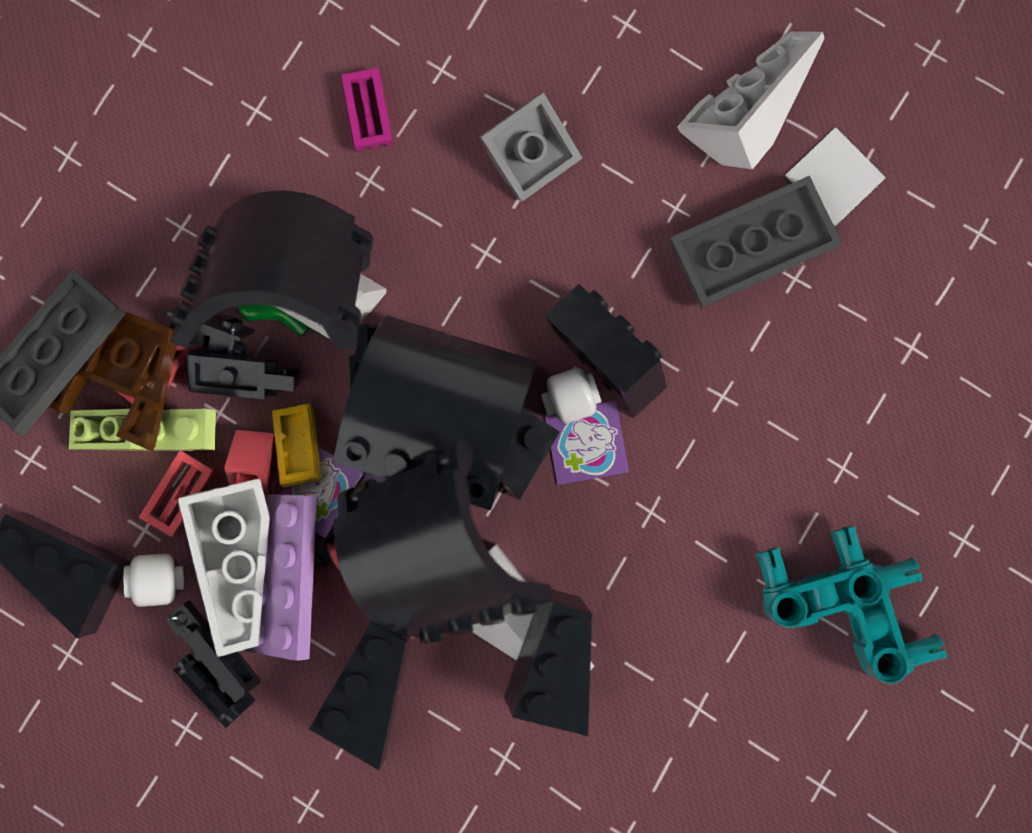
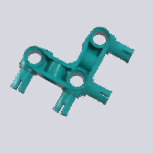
[755,525,947,684]

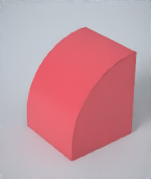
[224,430,276,494]

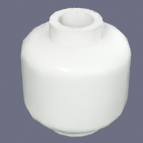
[541,368,601,424]
[124,553,184,607]

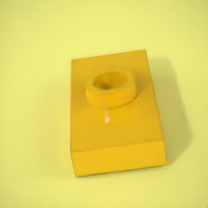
[272,403,322,488]

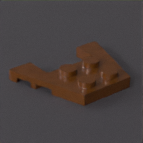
[49,311,177,452]

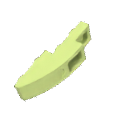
[69,409,216,451]

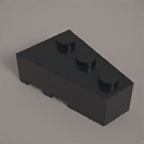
[545,284,667,418]
[504,589,592,736]
[309,621,411,771]

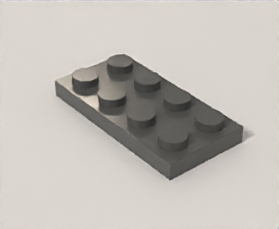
[669,175,843,310]
[0,269,126,435]

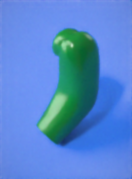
[239,305,310,337]

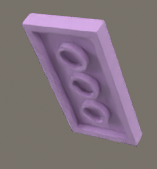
[245,494,317,661]

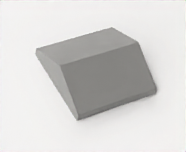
[479,92,582,202]

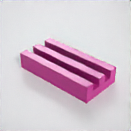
[341,68,394,152]

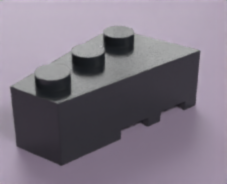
[500,408,560,500]
[0,513,130,639]

